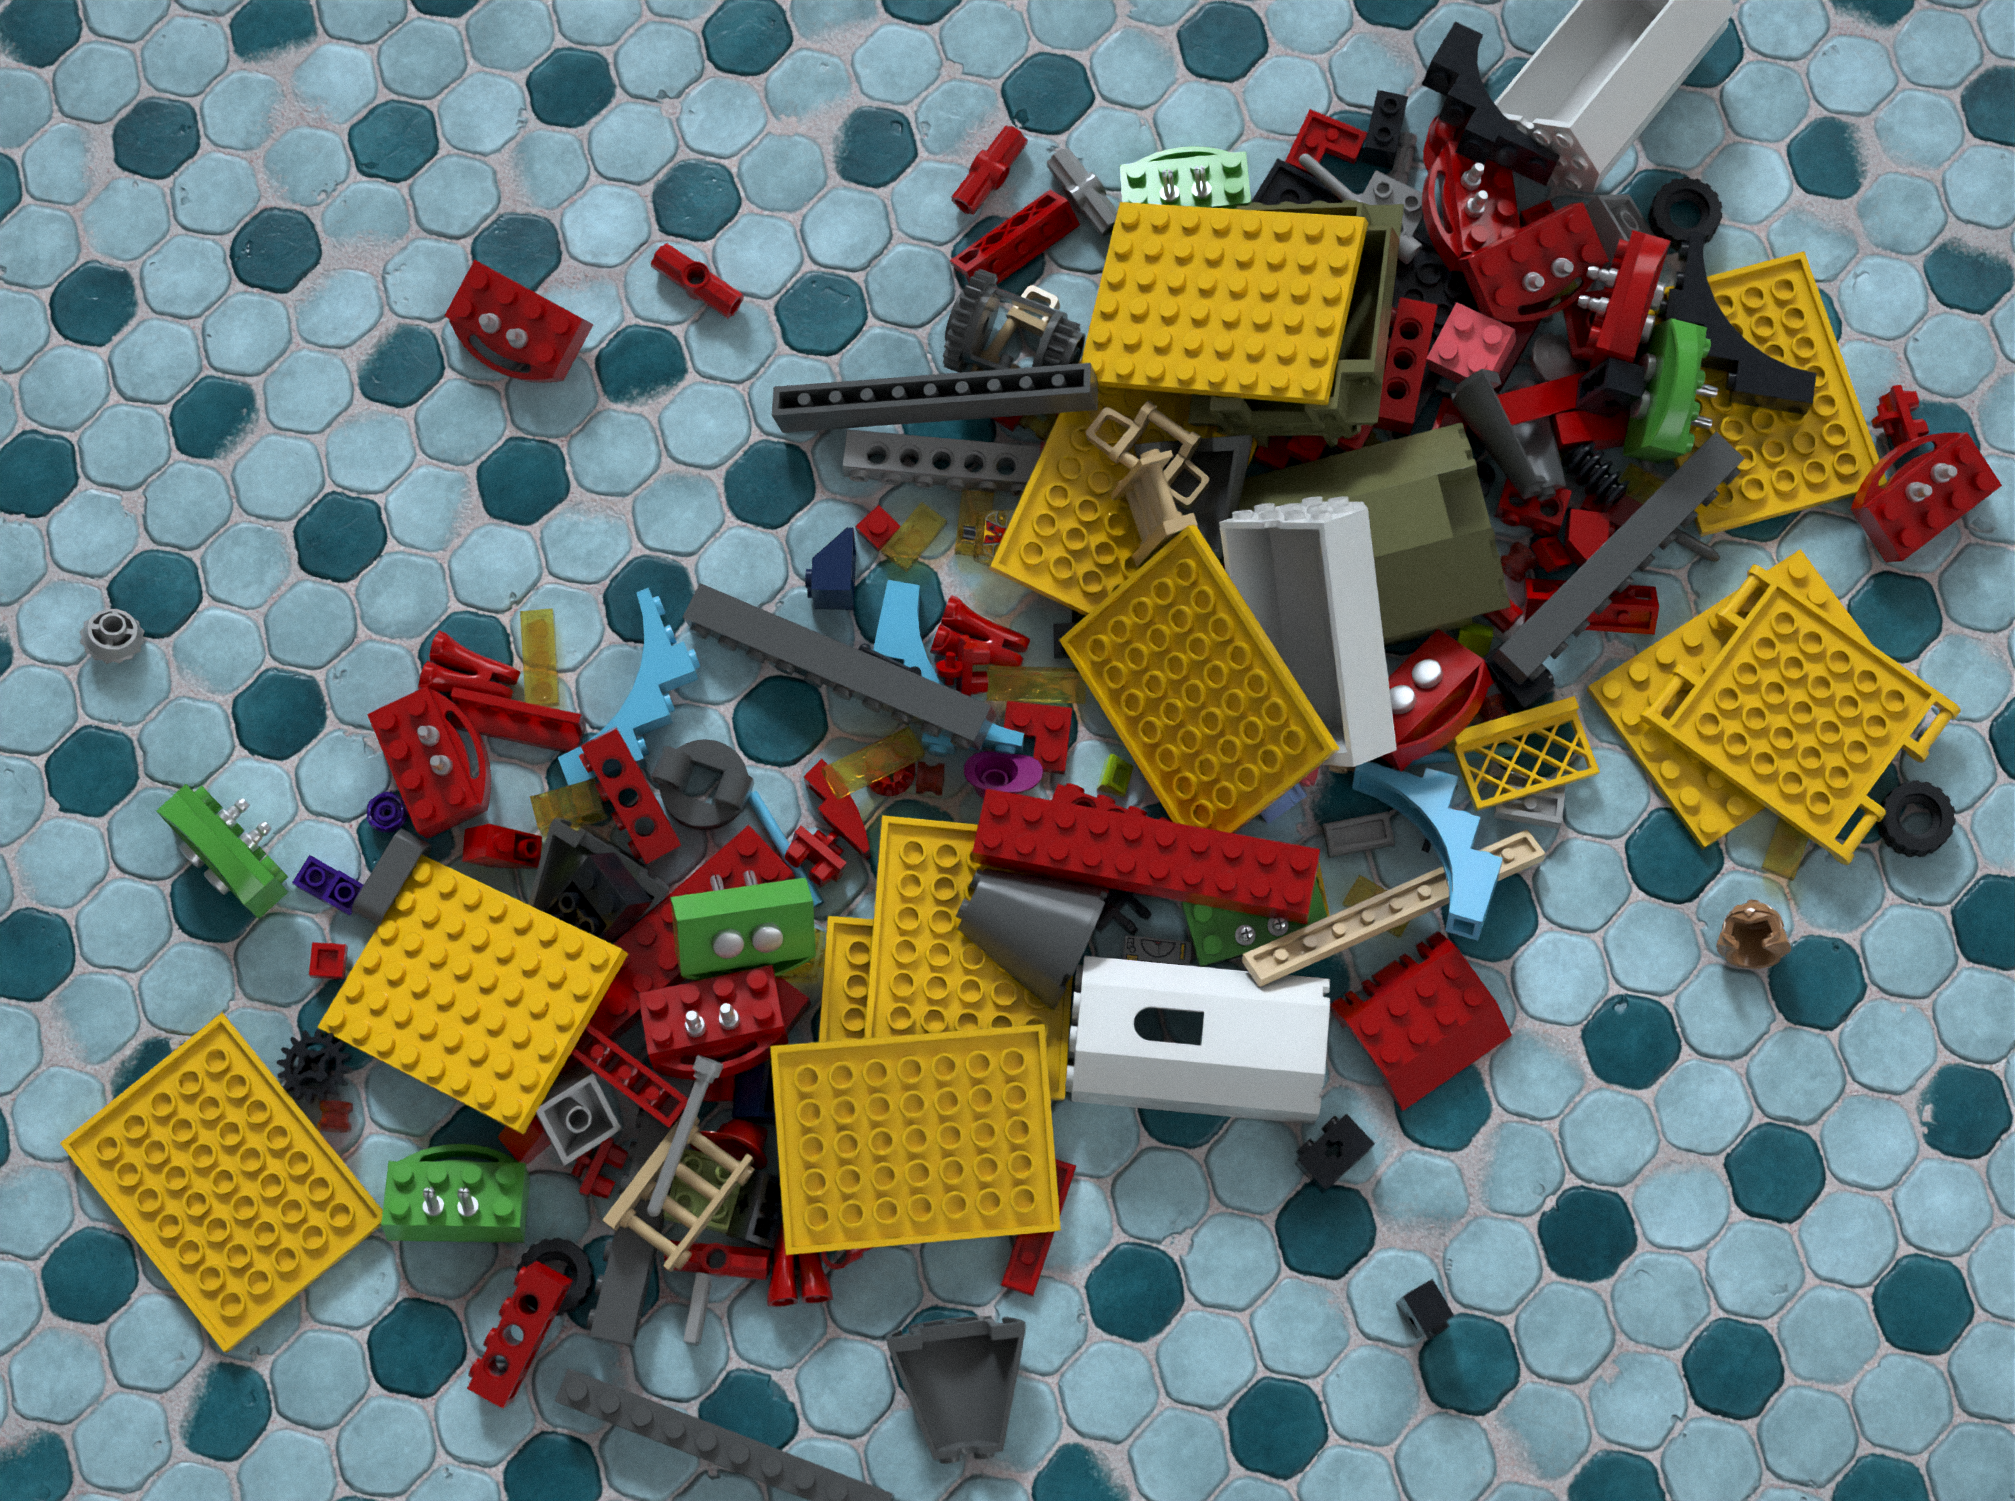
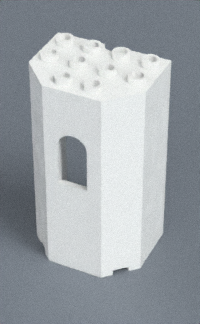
[1494,0,1735,193]
[1219,496,1397,767]
[1065,956,1330,1125]

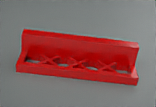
[950,189,1080,285]
[1523,578,1659,635]
[450,687,586,753]

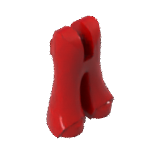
[930,595,1031,670]
[418,631,521,699]
[767,1220,833,1307]

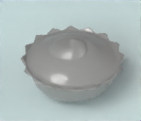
[1530,332,1585,383]
[79,609,145,664]

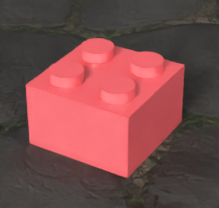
[1426,302,1516,384]

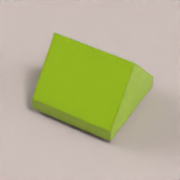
[1457,623,1493,658]
[1096,754,1134,797]

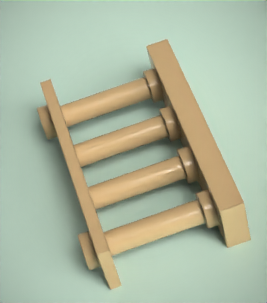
[1111,449,1198,568]
[602,1114,755,1273]

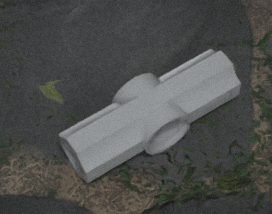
[1047,148,1117,237]

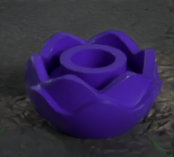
[367,791,408,833]

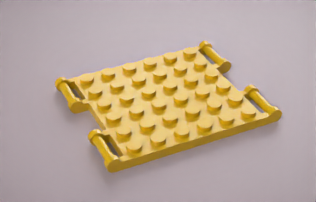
[1639,564,1961,866]

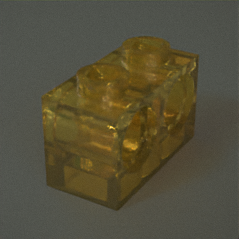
[530,779,607,837]

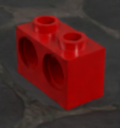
[1494,478,1572,536]

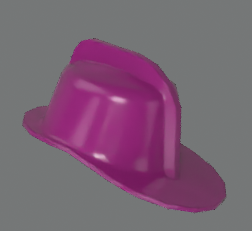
[964,751,1043,799]

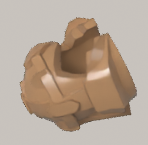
[1716,899,1791,969]

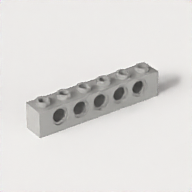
[843,430,1040,497]

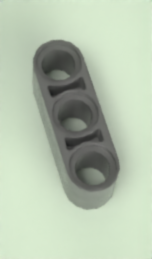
[352,829,432,926]

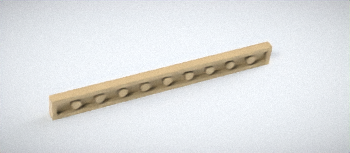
[1242,829,1546,987]

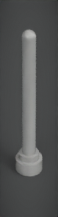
[1299,154,1423,265]
[647,1055,723,1217]

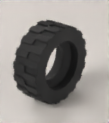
[1648,177,1723,251]
[1876,780,1956,857]
[516,1237,595,1316]

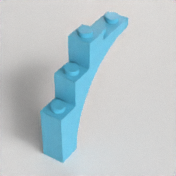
[873,580,1024,757]
[558,588,701,795]
[1352,762,1503,941]

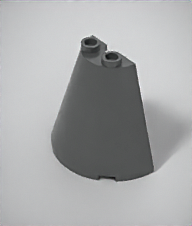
[1450,369,1566,501]
[1134,435,1253,564]
[528,818,669,918]
[955,869,1109,1010]
[886,1316,1026,1464]

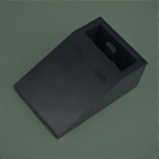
[543,852,653,943]

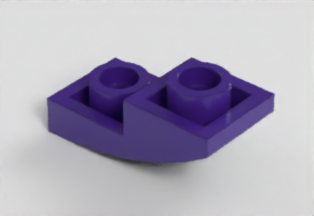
[292,855,364,916]

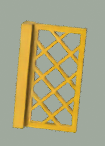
[1446,696,1600,812]

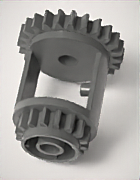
[943,269,1085,373]

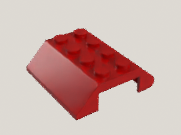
[1330,931,1512,1112]

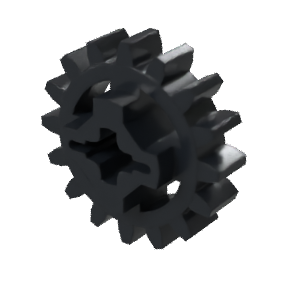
[277,1029,353,1104]

